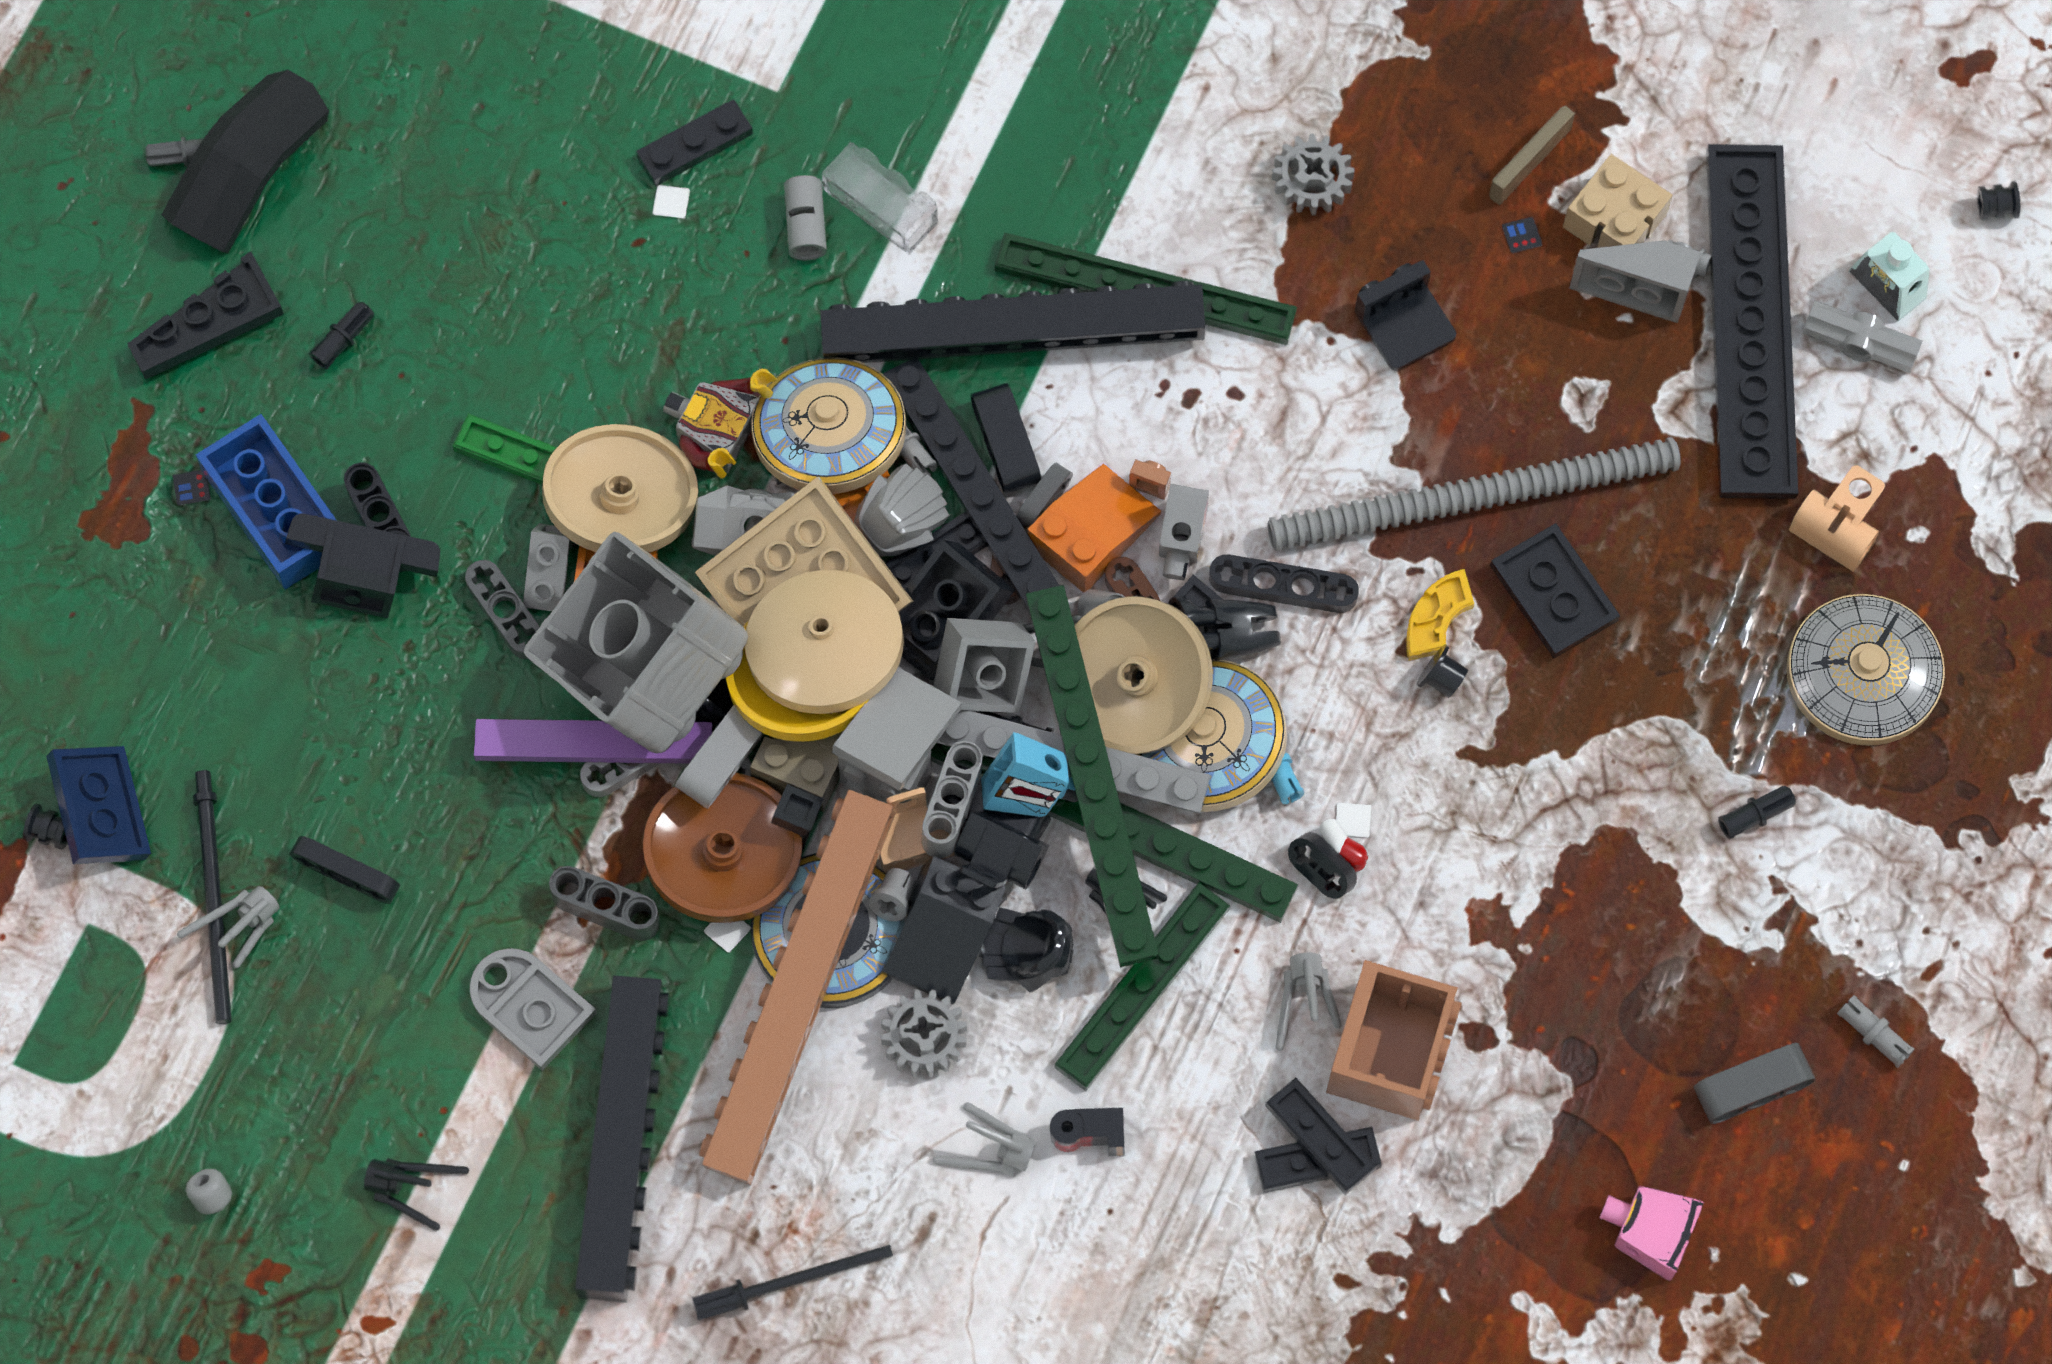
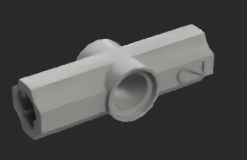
[1802,300,1923,373]

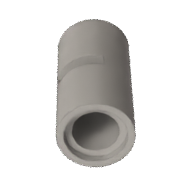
[784,175,827,260]

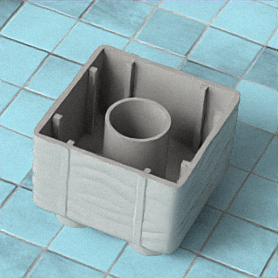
[524,532,748,753]

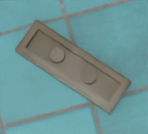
[1489,106,1575,206]

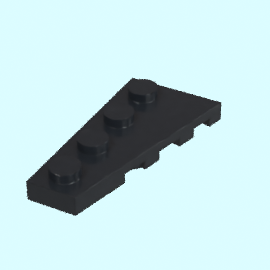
[127,251,284,380]

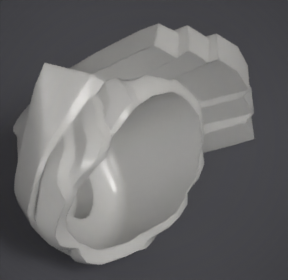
[854,464,949,556]

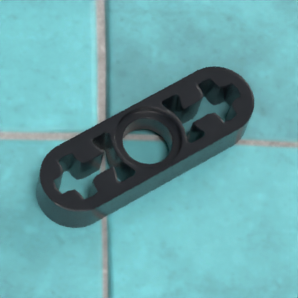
[289,836,400,904]

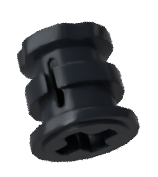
[1977,181,2021,220]
[23,803,68,850]

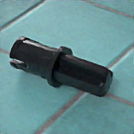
[309,302,374,370]
[1718,786,1796,839]

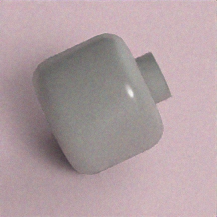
[186,1168,232,1215]

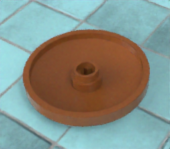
[643,773,802,923]

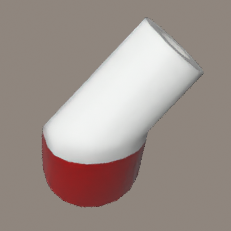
[1319,819,1368,872]

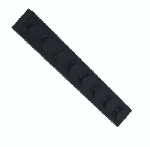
[883,356,1060,617]

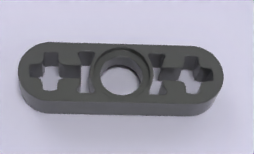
[465,560,540,659]

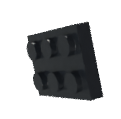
[1490,523,1620,659]

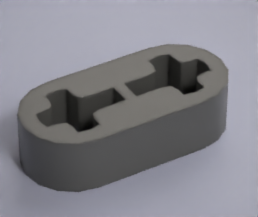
[1017,462,1073,528]

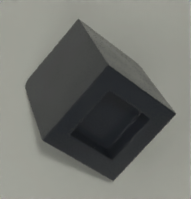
[771,784,824,850]

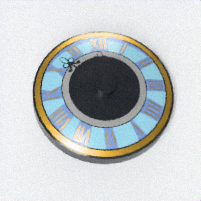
[751,853,901,1008]

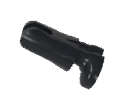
[1168,597,1281,660]

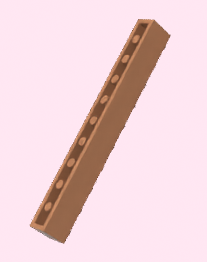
[699,789,896,1185]

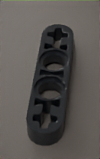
[1209,554,1359,613]

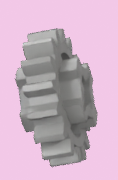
[1272,134,1354,215]
[881,989,967,1078]

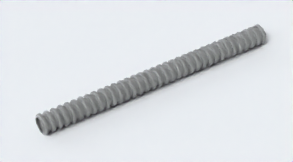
[1267,437,1681,551]

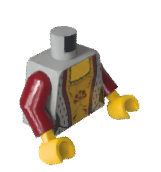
[663,368,777,478]

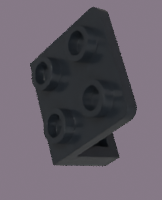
[1354,260,1456,371]

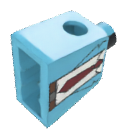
[981,732,1077,817]

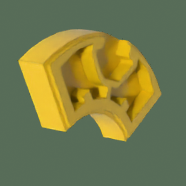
[1406,569,1474,661]

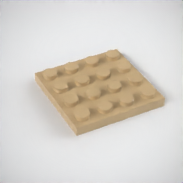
[695,477,913,626]

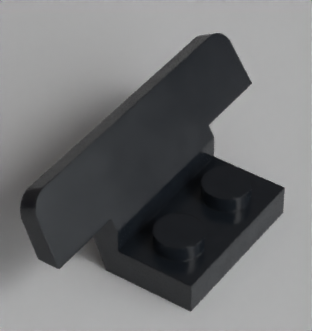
[285,513,440,618]

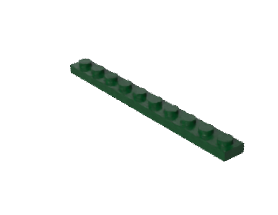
[1026,585,1159,968]
[931,743,1298,923]

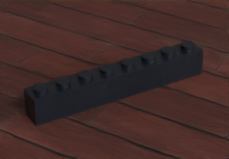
[575,975,670,1302]

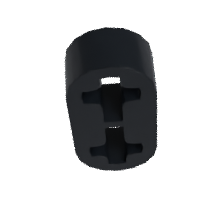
[1288,832,1357,899]

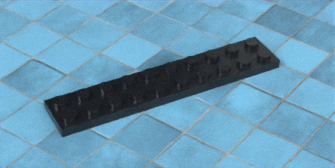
[1706,144,1798,499]

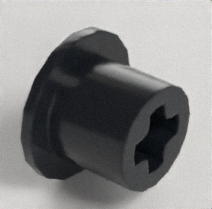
[1416,644,1468,698]

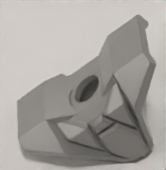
[692,485,794,556]

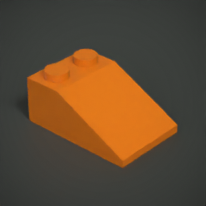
[1027,464,1161,593]

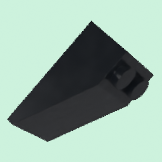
[898,540,1015,681]
[881,856,1006,1004]

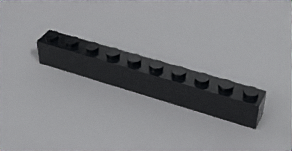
[820,281,1205,363]

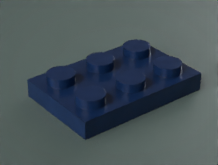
[46,746,151,865]

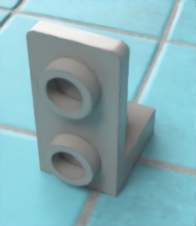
[523,523,575,611]

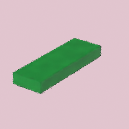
[453,413,557,485]

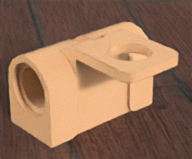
[1789,465,1885,572]
[878,787,955,873]

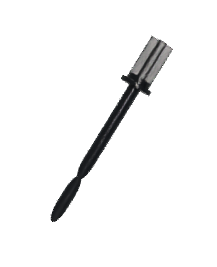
[691,1244,893,1321]

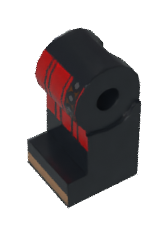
[1049,1107,1125,1156]

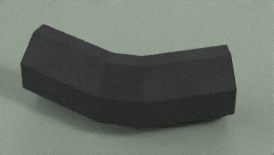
[161,70,329,253]

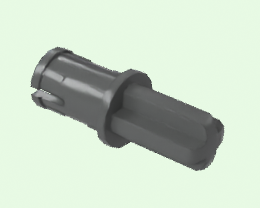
[145,137,203,167]

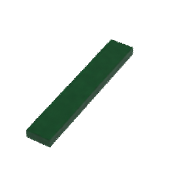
[1054,882,1230,1091]

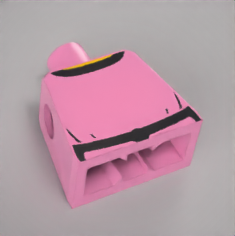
[1600,1187,1704,1281]

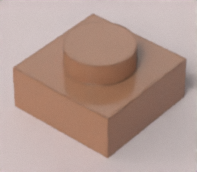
[1129,459,1171,500]

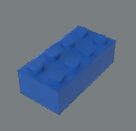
[196,414,337,590]

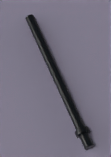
[193,770,232,1024]

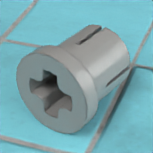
[869,868,916,922]

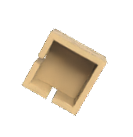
[1563,154,1673,248]

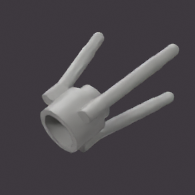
[177,886,280,969]
[1276,952,1342,1051]
[933,1102,1036,1176]

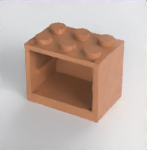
[1326,960,1462,1120]

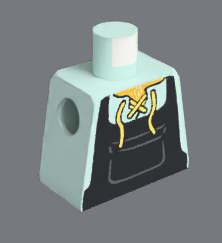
[1849,232,1930,321]

